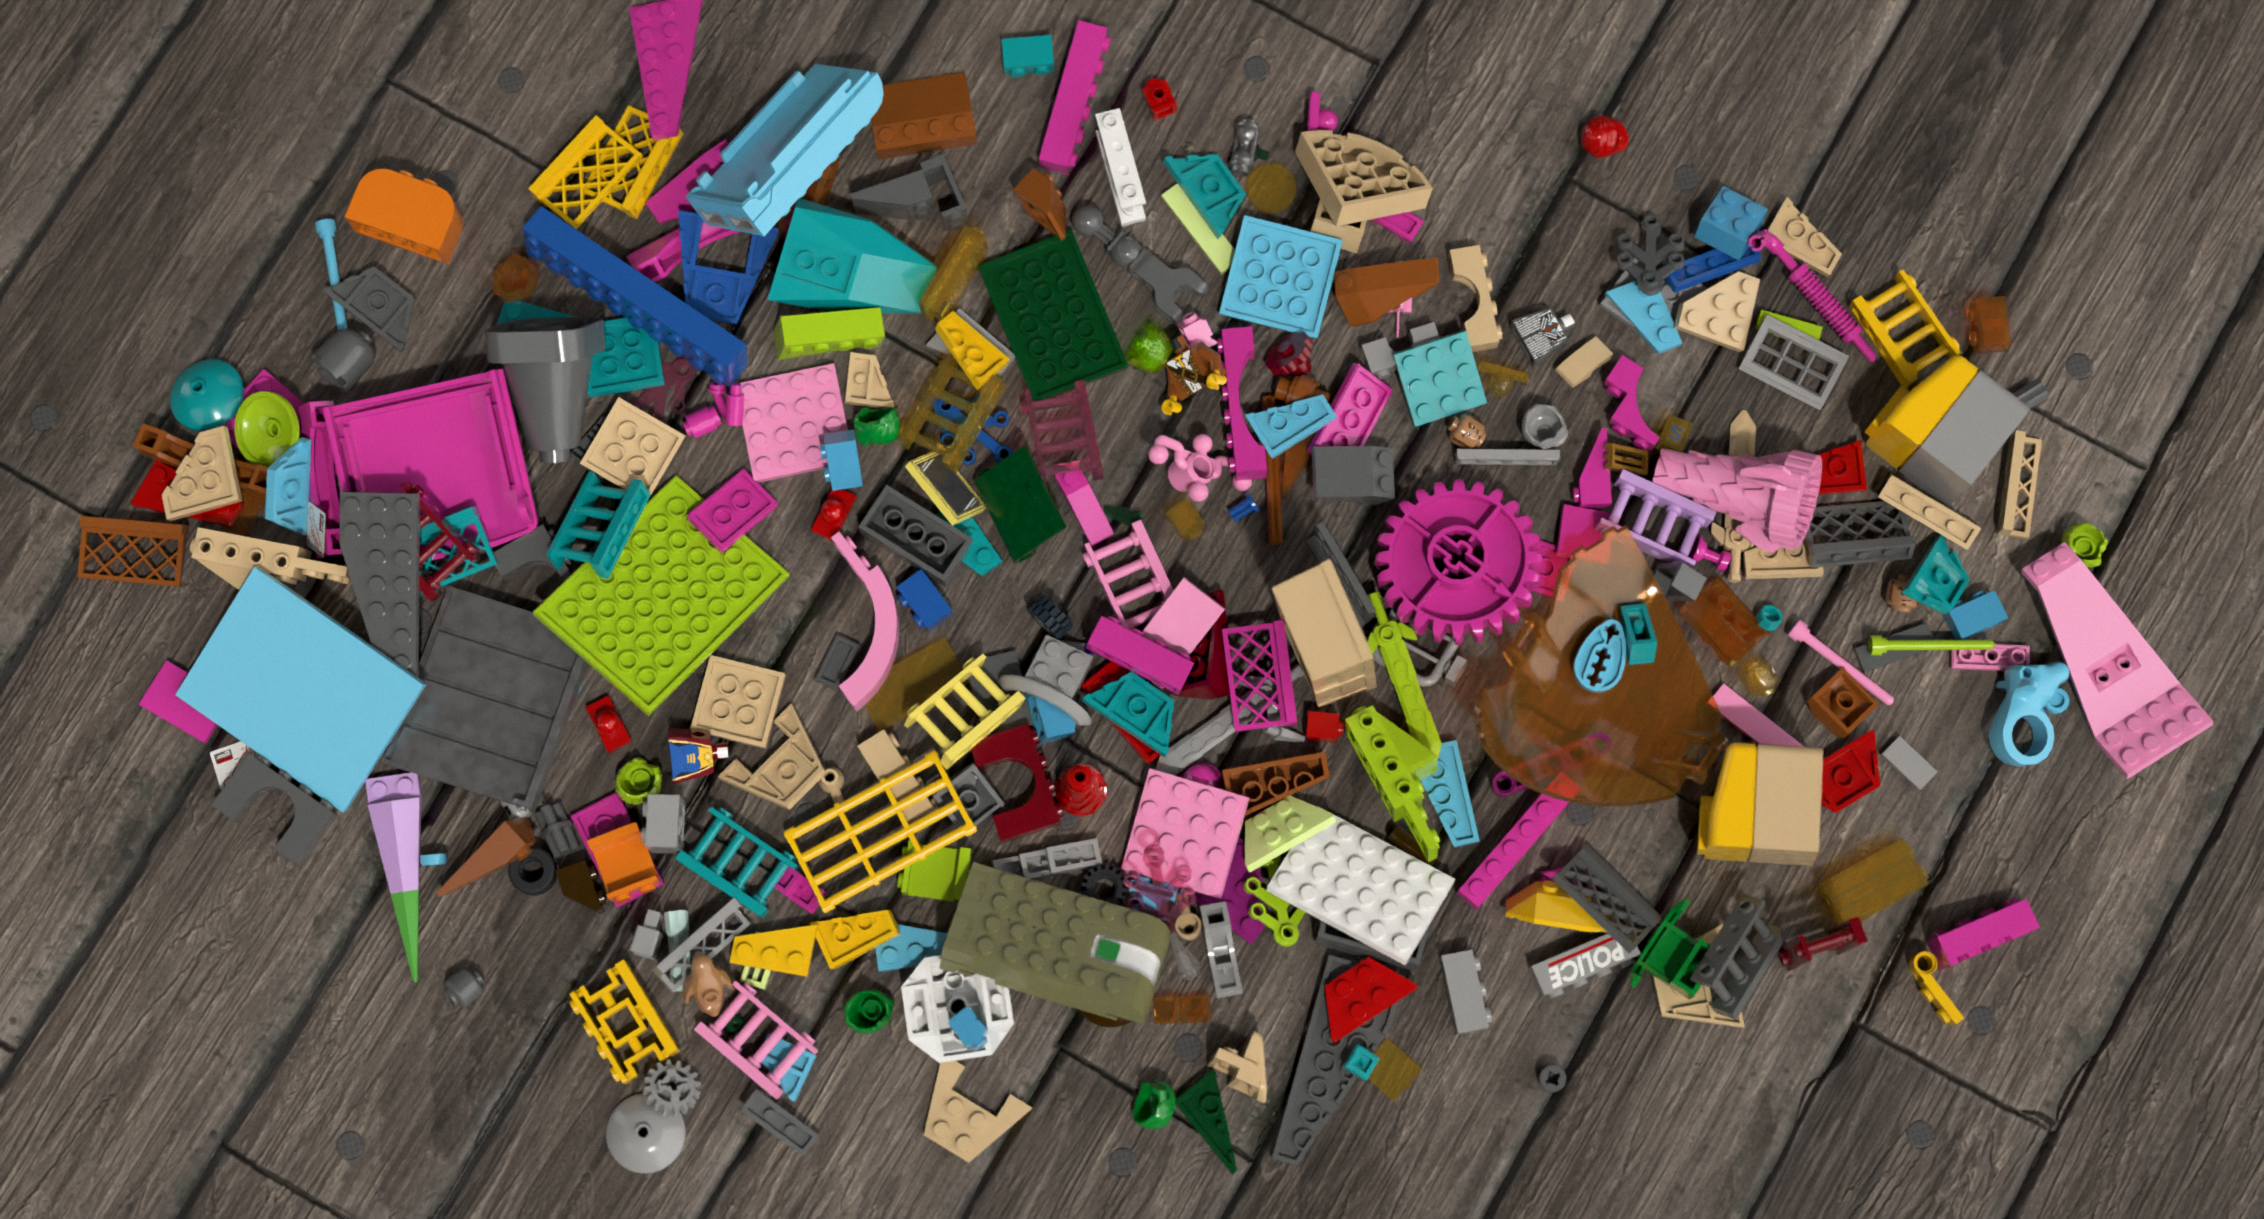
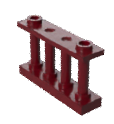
[401,482,480,601]
[1778,916,1868,971]

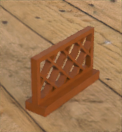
[77,516,189,587]

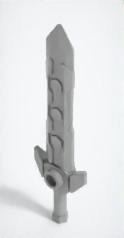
[1155,664,1304,775]

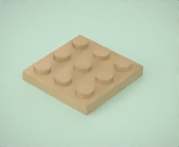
[580,397,686,499]
[690,655,786,749]

